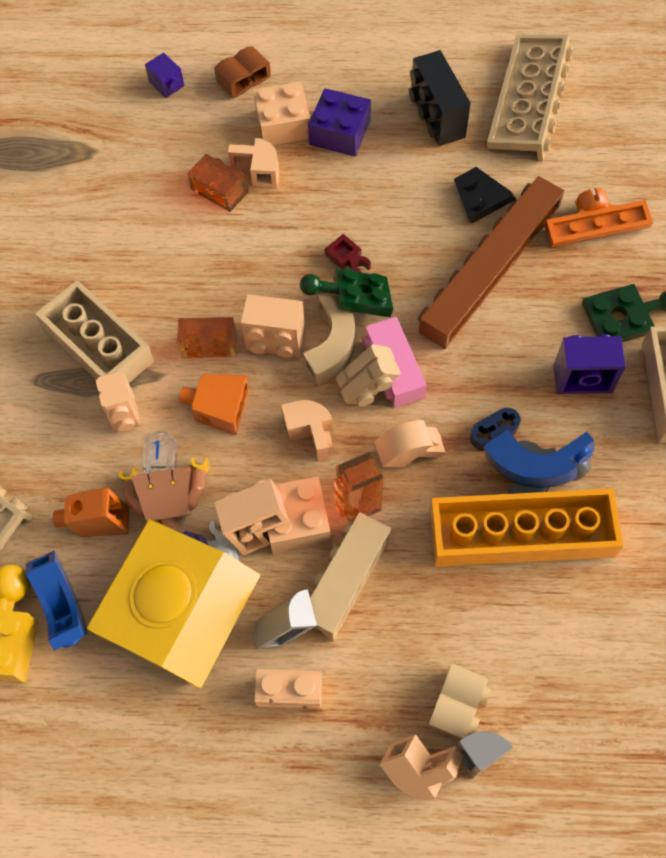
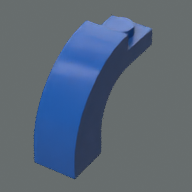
[483,430,594,488]
[26,550,88,651]

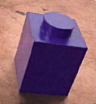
[145,53,185,98]

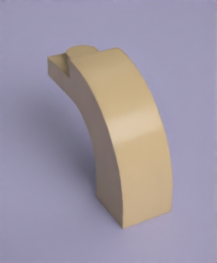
[303,292,355,388]

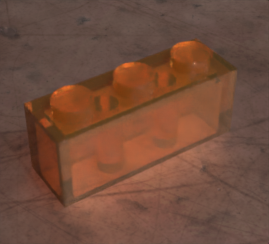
[333,452,383,521]

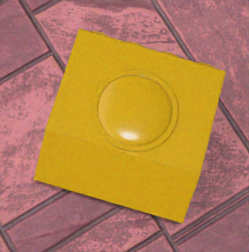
[86,519,260,688]

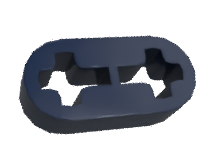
[470,408,521,450]

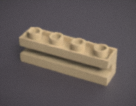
[310,512,392,641]

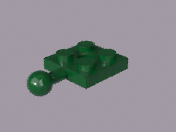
[300,269,393,317]
[582,284,666,342]

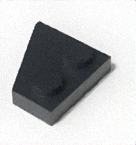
[454,167,517,223]

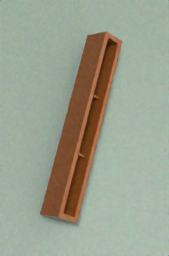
[418,176,565,349]

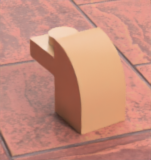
[228,138,279,188]
[281,400,333,461]
[374,420,446,468]
[379,734,464,799]

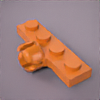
[544,188,653,247]

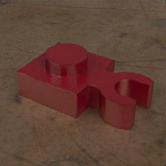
[324,234,371,272]

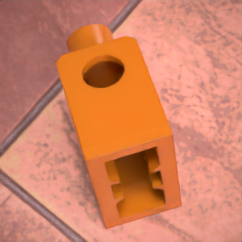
[179,374,249,435]
[53,487,129,537]

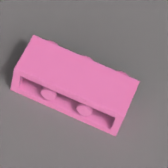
[362,316,427,408]

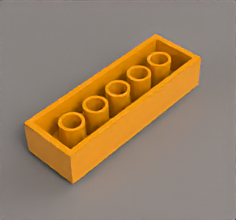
[430,488,624,567]

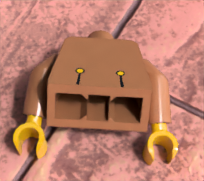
[118,457,209,532]

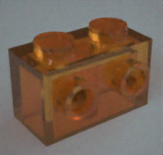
[177,317,237,358]

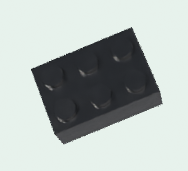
[409,50,471,146]

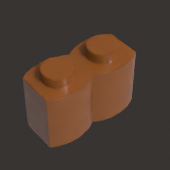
[214,46,271,97]

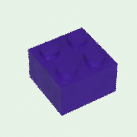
[308,88,371,157]
[553,334,626,394]

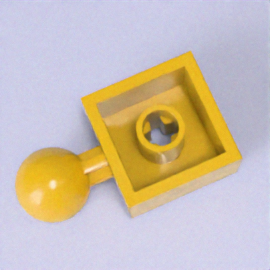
[0,564,39,683]

